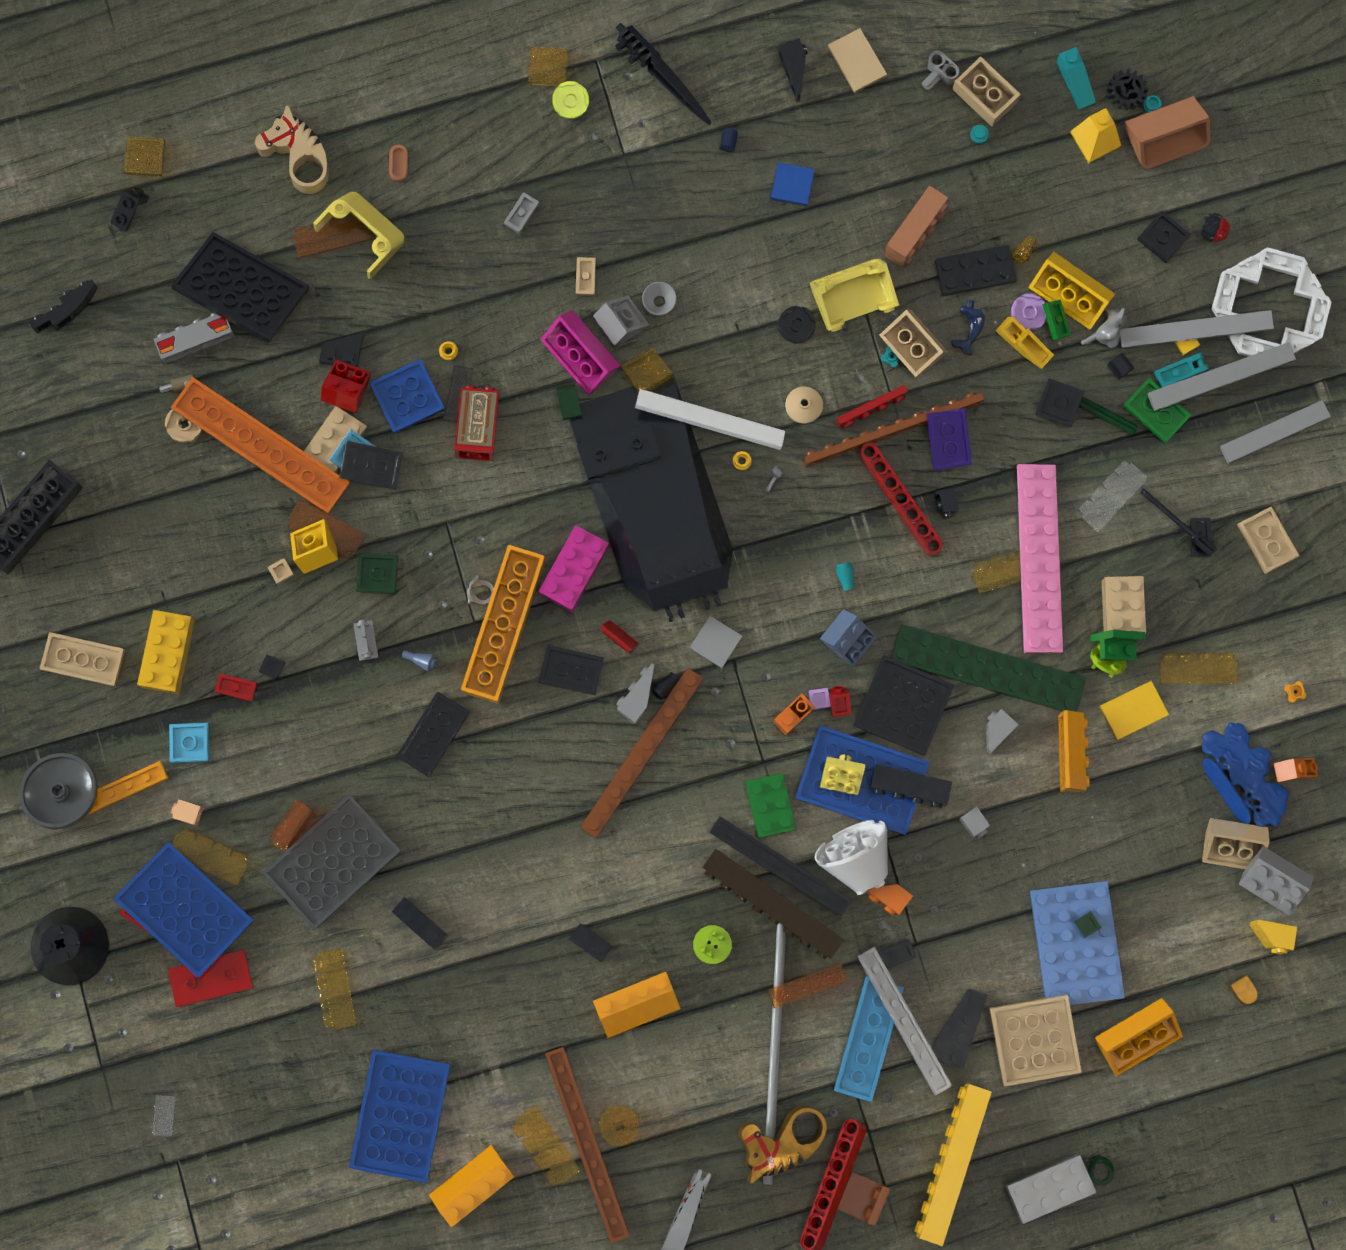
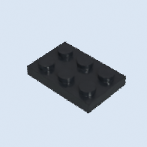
[339,441,403,490]
[539,645,604,696]

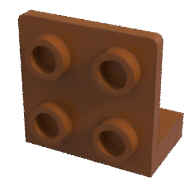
[838,1172,890,1226]

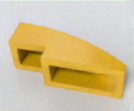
[995,316,1054,369]

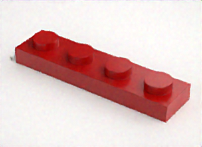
[836,385,908,429]

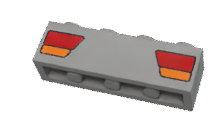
[153,313,235,364]

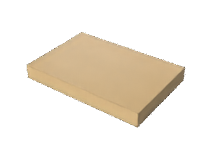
[827,28,887,93]
[1237,506,1300,574]

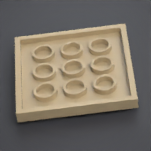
[990,994,1082,1087]

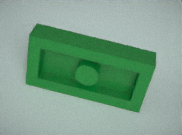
[1042,299,1071,340]

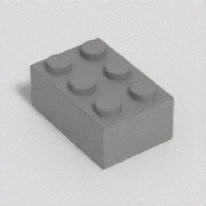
[1239,846,1314,916]

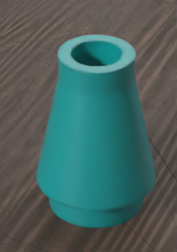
[835,562,854,591]

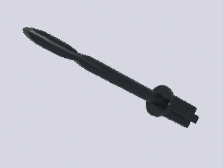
[1140,488,1217,556]

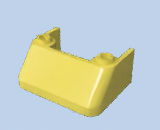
[313,192,404,280]

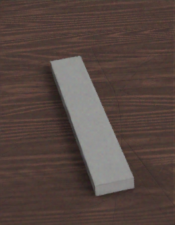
[1220,400,1331,464]

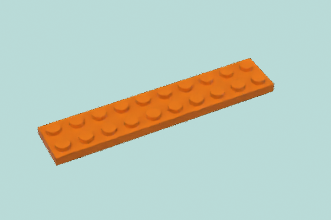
[170,377,350,514]

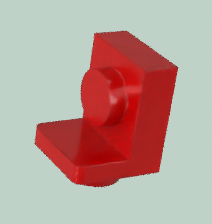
[828,686,851,717]

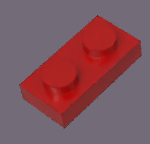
[214,673,258,702]

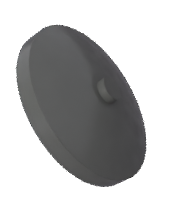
[19,753,98,830]

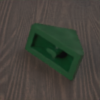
[557,384,582,421]

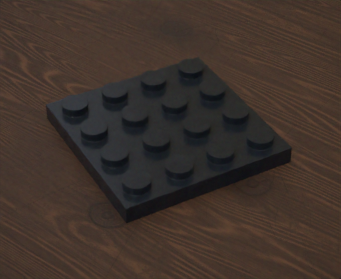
[853,655,954,756]

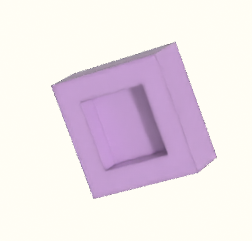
[808,688,831,710]

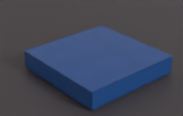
[771,162,815,206]

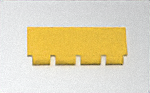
[972,550,1021,594]
[1160,653,1238,684]
[172,828,248,886]
[312,948,356,1030]
[511,1105,580,1186]

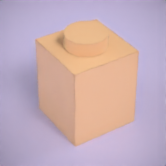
[171,799,204,826]

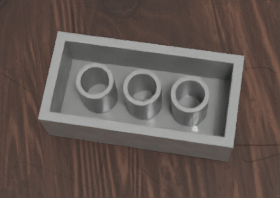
[1005,1155,1096,1224]

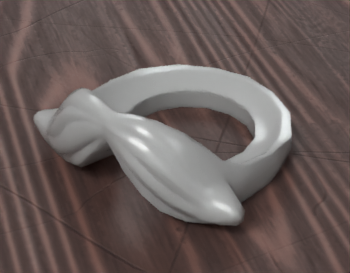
[467,576,494,605]

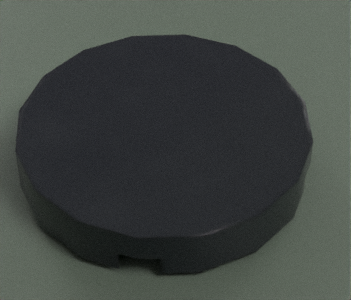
[778,306,816,343]

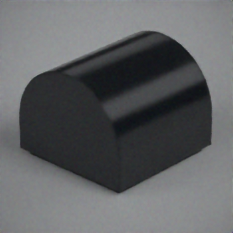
[1107,353,1134,380]

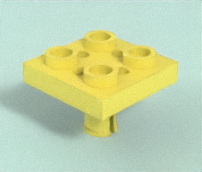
[820,754,865,795]

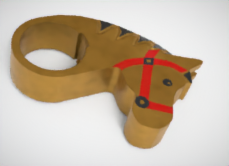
[738,1106,827,1184]

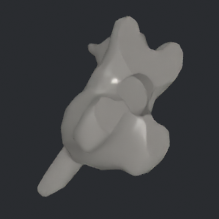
[1081,308,1127,348]

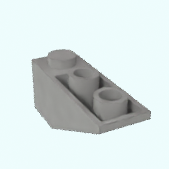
[616,663,654,725]

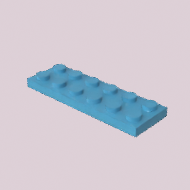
[833,976,904,1102]

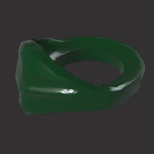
[1088,1155,1114,1186]

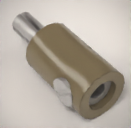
[159,373,194,393]

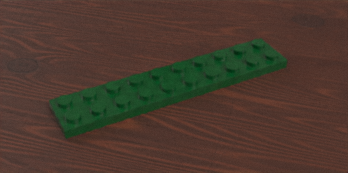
[892,624,1086,712]

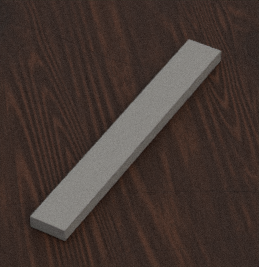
[1119,310,1274,349]
[1147,342,1296,412]
[857,947,952,1096]

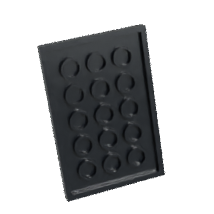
[171,232,309,343]

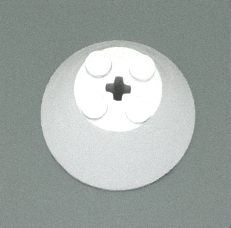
[814,820,888,895]

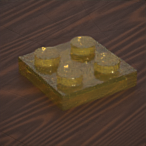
[528,47,568,86]
[123,136,165,177]
[621,347,673,392]

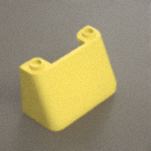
[810,259,899,332]

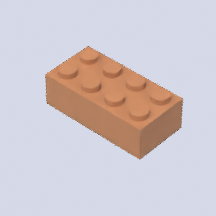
[884,185,948,268]

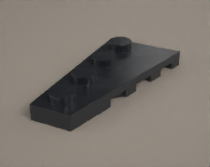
[931,989,987,1070]

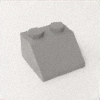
[593,295,649,346]

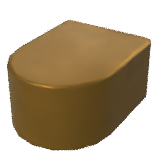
[1229,975,1258,1005]

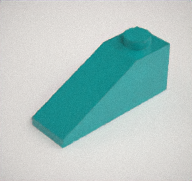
[1056,47,1096,111]

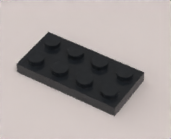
[935,245,1017,296]

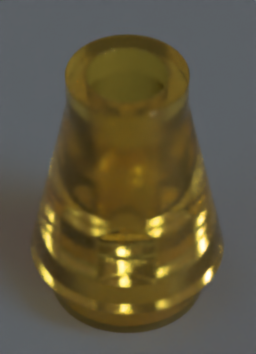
[1012,235,1036,264]

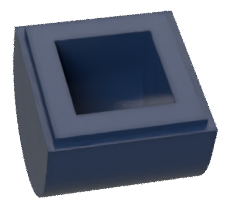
[719,127,738,152]

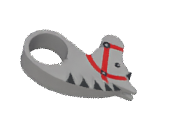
[661,1169,712,1250]

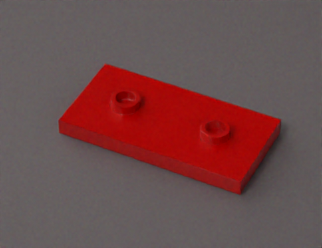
[168,950,253,1007]

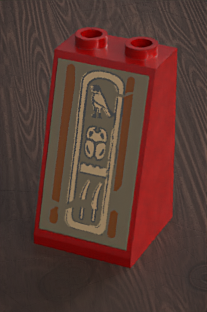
[455,386,499,461]

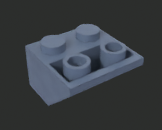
[820,609,877,667]

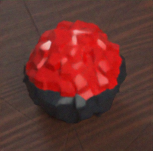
[1201,213,1230,243]

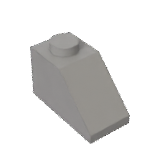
[986,709,1018,754]

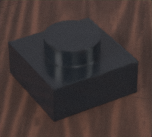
[259,654,285,680]

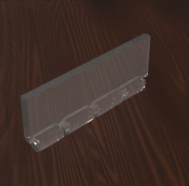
[1078,461,1149,533]

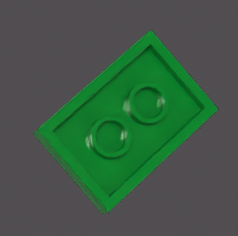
[1123,378,1192,444]
[745,773,796,839]

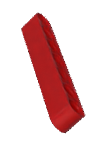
[860,443,943,557]
[800,1119,866,1250]

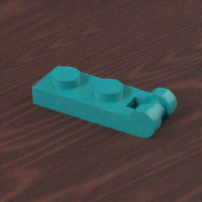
[1154,352,1210,388]

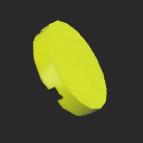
[552,81,589,119]

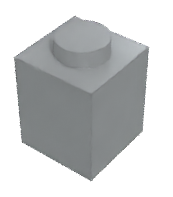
[959,807,990,838]

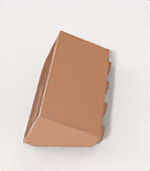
[1125,96,1211,169]

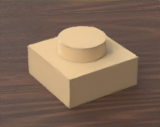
[267,558,294,585]

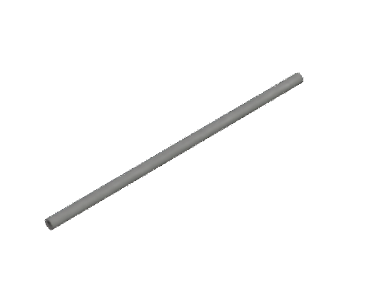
[763,923,786,1185]

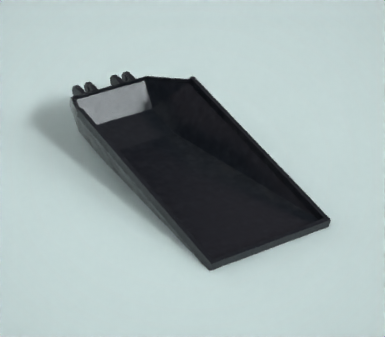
[569,374,733,622]

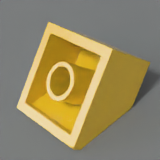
[290,519,338,574]
[1249,920,1297,955]

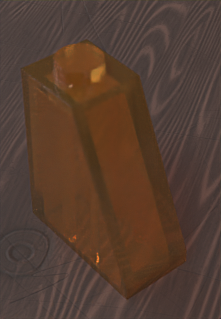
[270,799,317,850]

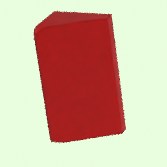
[600,620,639,654]

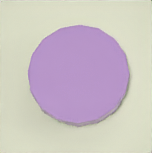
[1010,294,1047,331]

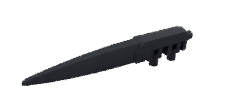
[615,23,711,125]

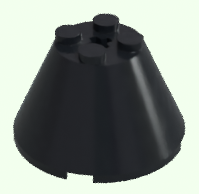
[31,907,109,985]

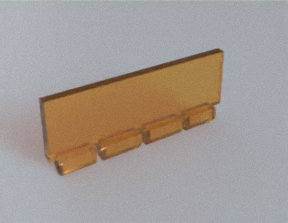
[293,213,371,258]
[288,500,366,559]

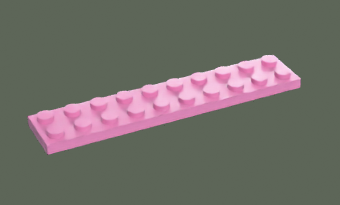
[1017,464,1063,654]

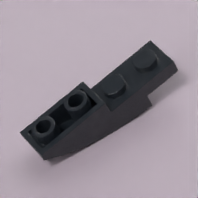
[29,280,98,334]

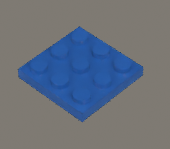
[370,359,445,434]

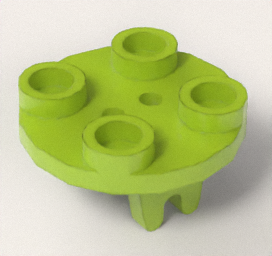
[1090,643,1127,678]
[693,925,732,964]

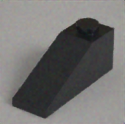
[778,38,808,102]
[392,897,448,950]

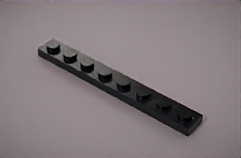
[709,816,851,917]

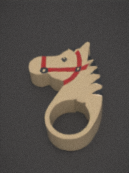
[255,106,329,194]

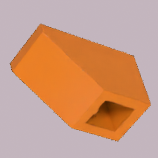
[773,693,815,736]
[1274,758,1318,782]
[867,884,913,916]

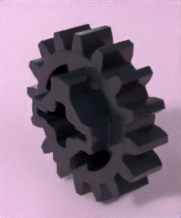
[1107,69,1148,110]

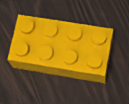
[137,610,195,695]

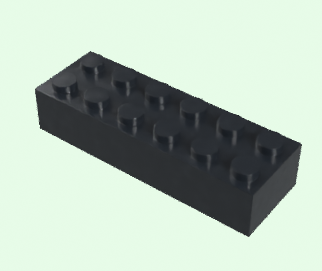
[0,460,83,575]

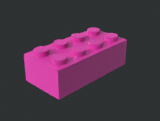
[538,525,610,613]

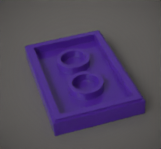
[927,408,972,470]

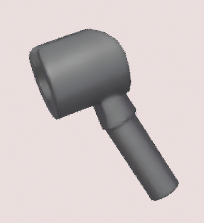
[765,466,783,493]

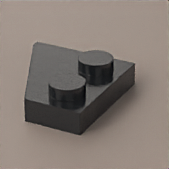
[319,333,364,367]

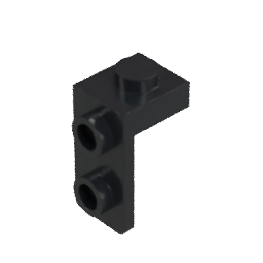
[110,187,149,231]

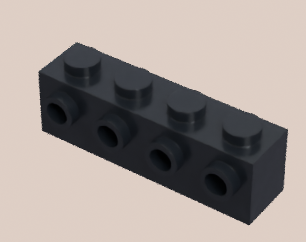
[870,764,952,809]

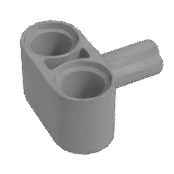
[922,51,959,90]

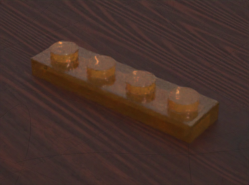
[767,963,847,1008]

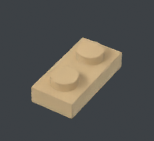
[576,257,596,296]

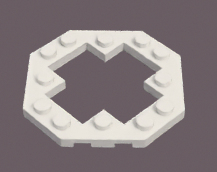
[1211,247,1332,357]

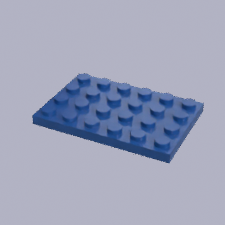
[795,725,930,836]
[113,842,254,979]
[349,1050,451,1183]

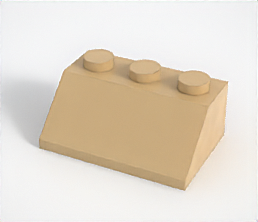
[879,309,948,377]
[1202,818,1269,869]

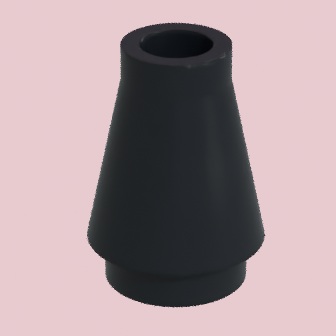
[651,672,679,700]

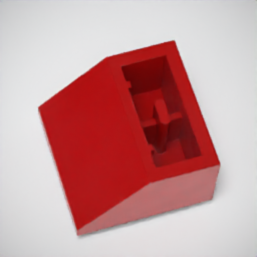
[321,360,371,413]

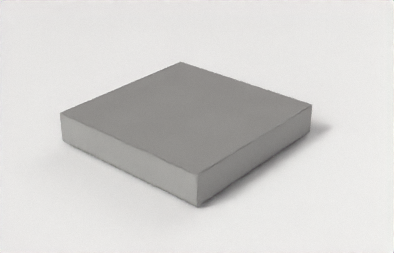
[689,616,742,669]

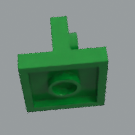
[1090,630,1145,662]

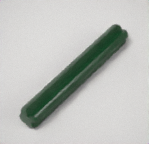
[1079,397,1138,435]

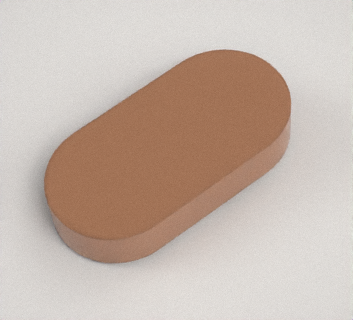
[389,145,408,182]

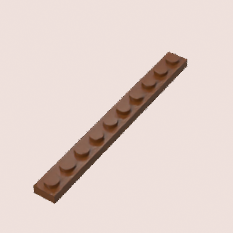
[803,392,985,468]
[580,668,704,839]
[545,1047,630,1243]

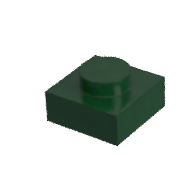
[1074,911,1102,939]

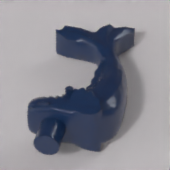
[951,300,985,355]

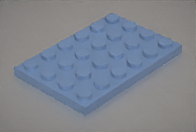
[1030,881,1125,1005]

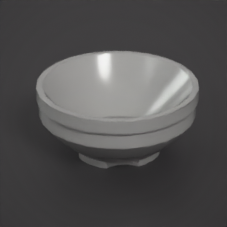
[642,282,676,316]

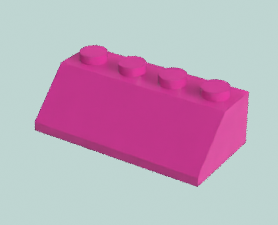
[540,310,621,395]

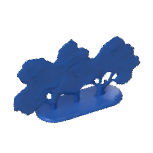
[1202,722,1289,827]

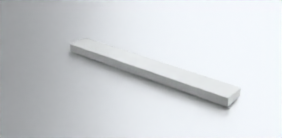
[635,389,785,450]

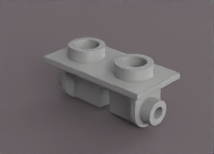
[353,620,378,661]

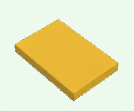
[1099,681,1169,740]

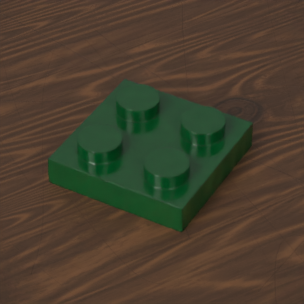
[356,553,398,594]

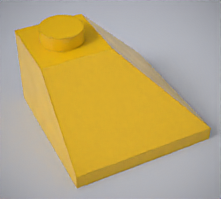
[1070,108,1121,164]

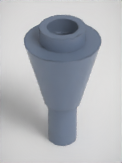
[402,650,438,672]

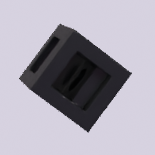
[934,488,959,518]

